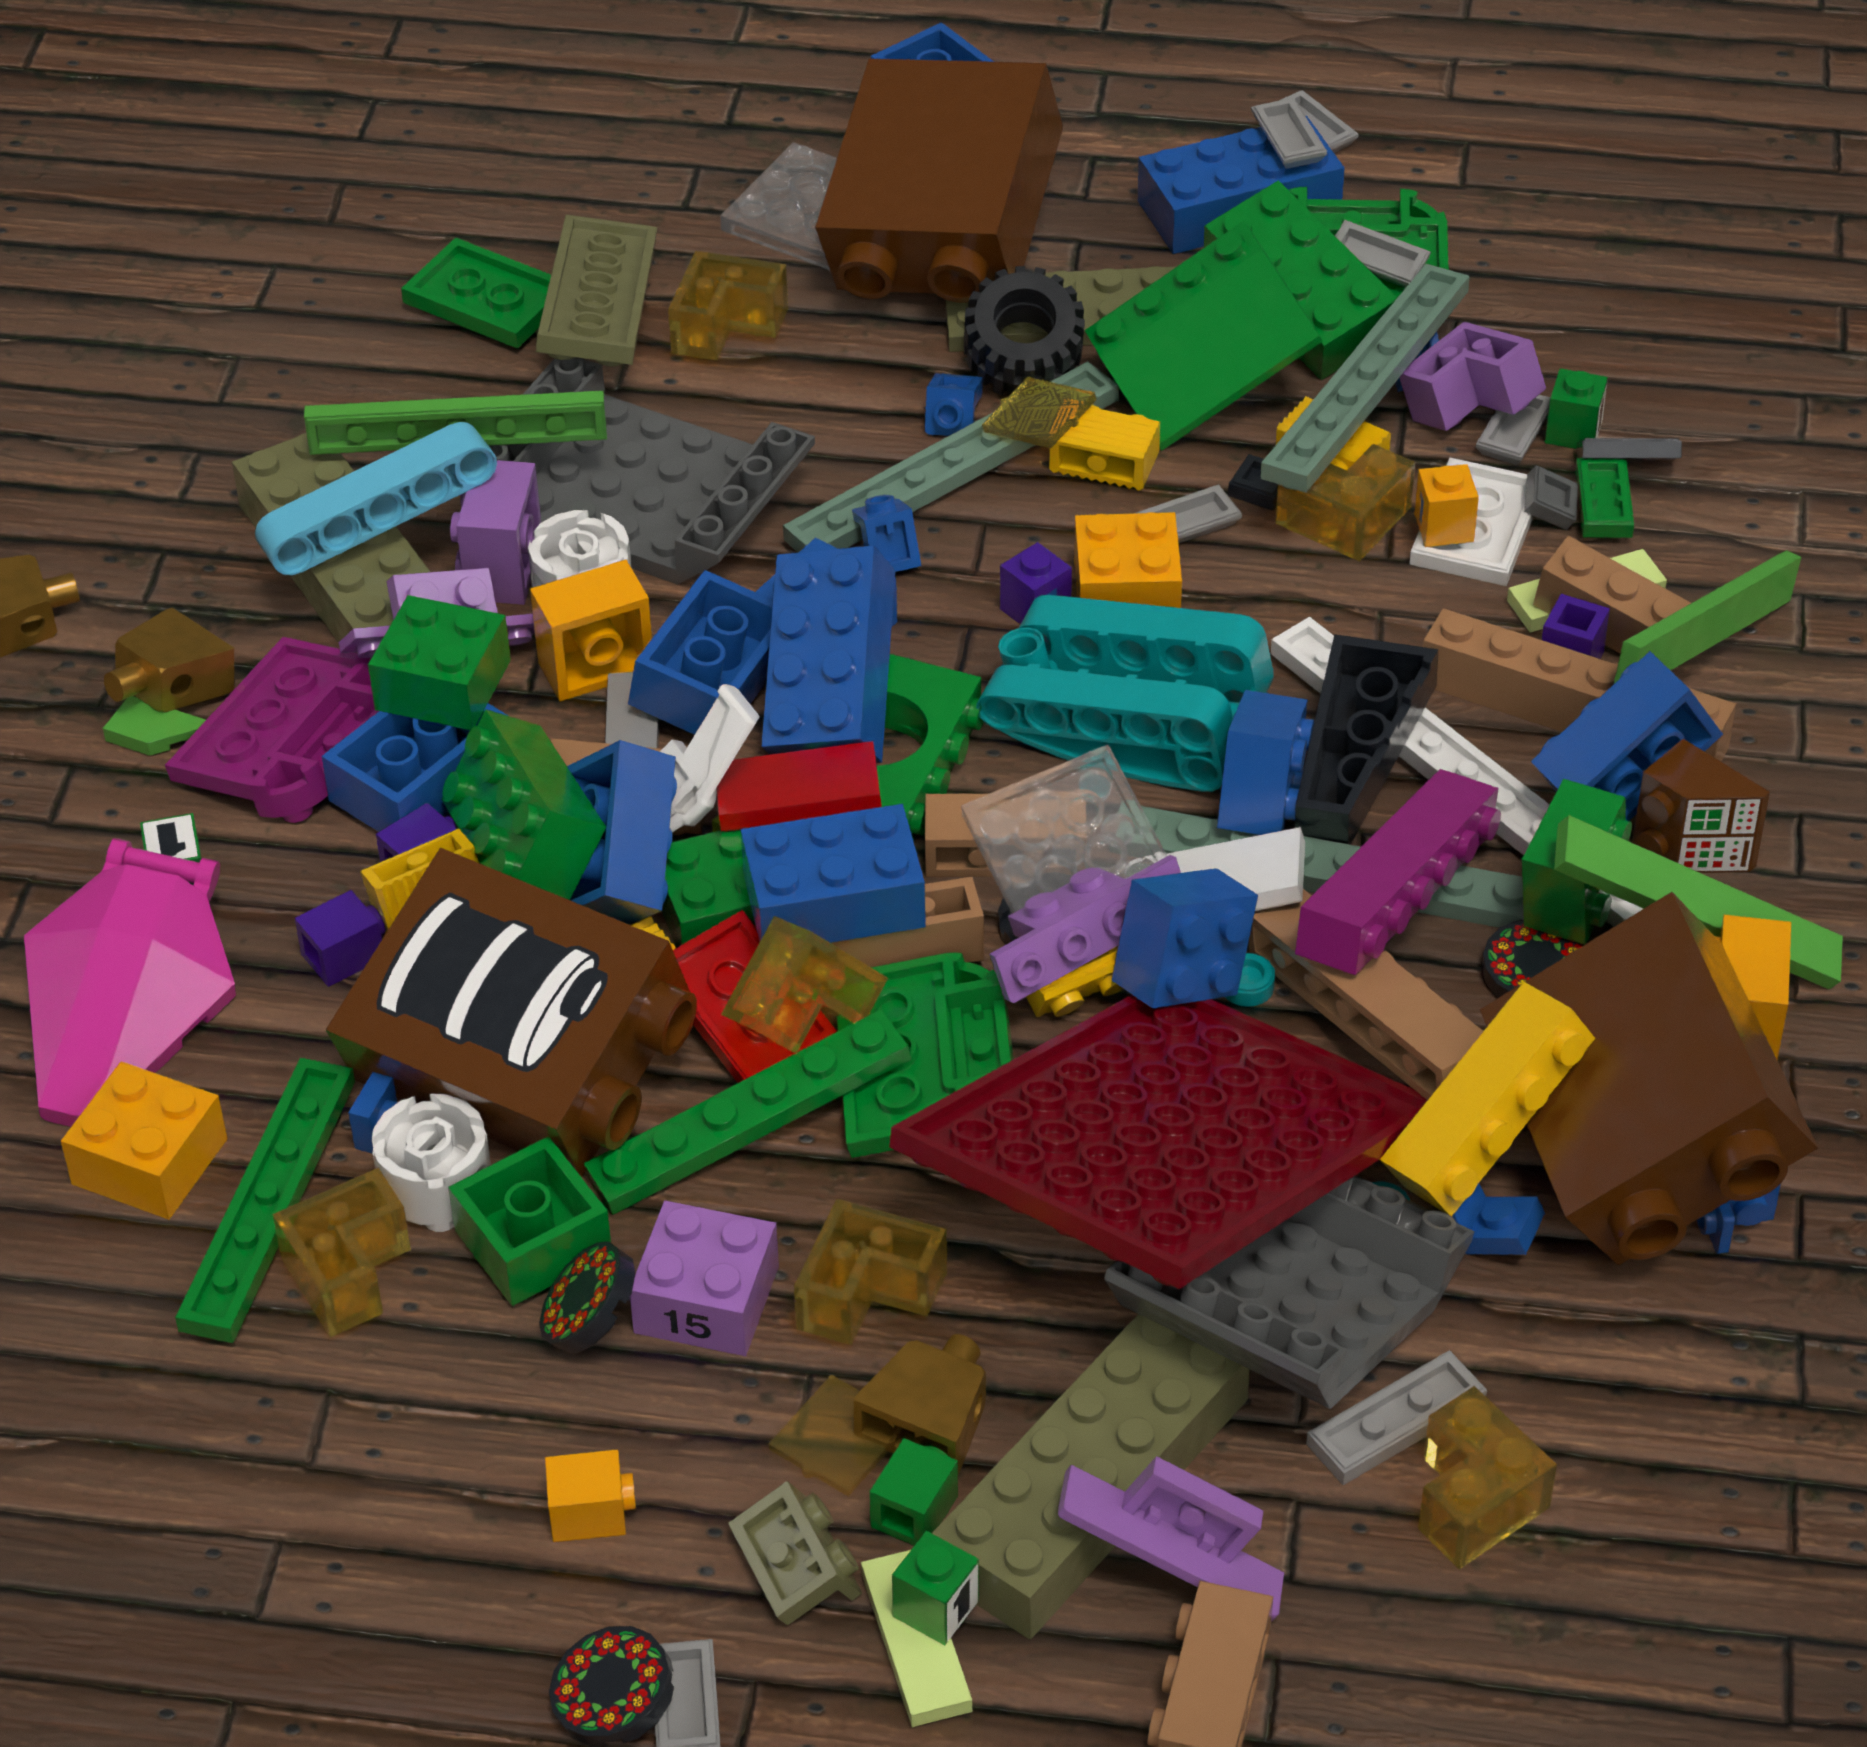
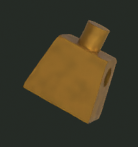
[0,555,80,658]
[104,607,234,712]
[853,1334,986,1474]

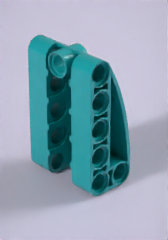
[976,595,1274,792]

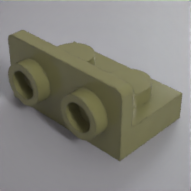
[728,1481,862,1625]

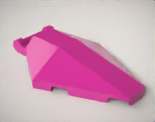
[24,838,236,1127]

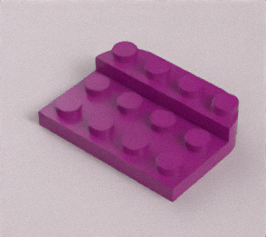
[165,637,379,823]

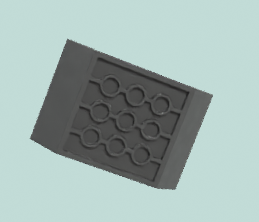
[489,357,815,585]
[1104,1175,1475,1409]

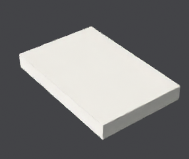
[1410,458,1534,586]
[1143,827,1305,911]

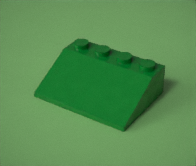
[1084,221,1323,451]

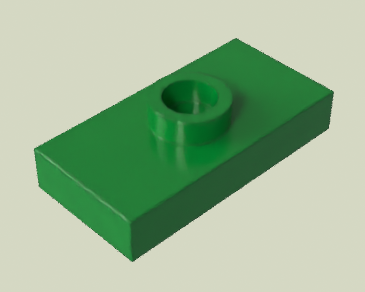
[1575,458,1634,538]

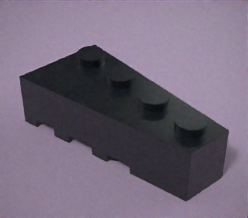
[1295,634,1438,845]

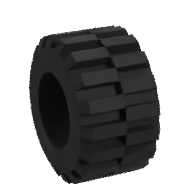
[964,266,1085,399]

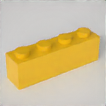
[1380,982,1595,1217]

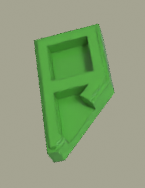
[103,696,206,756]

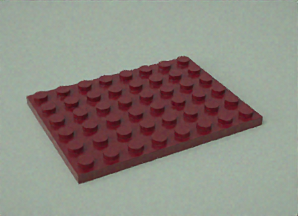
[889,995,1428,1289]

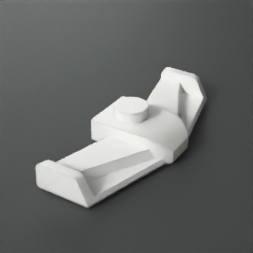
[660,684,759,832]

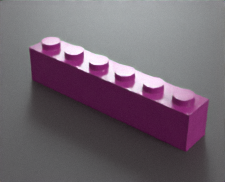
[1295,769,1501,975]

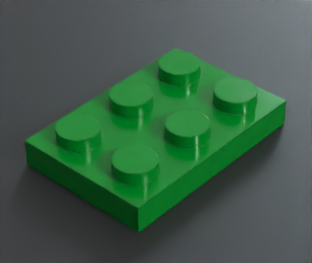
[401,238,551,348]

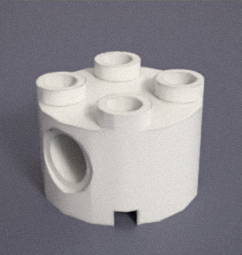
[528,510,632,588]
[372,1094,491,1232]

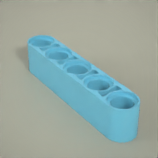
[255,422,497,575]

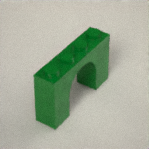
[877,654,984,842]

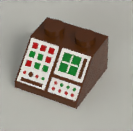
[1632,739,1770,873]

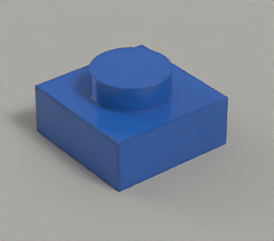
[348,1072,398,1153]

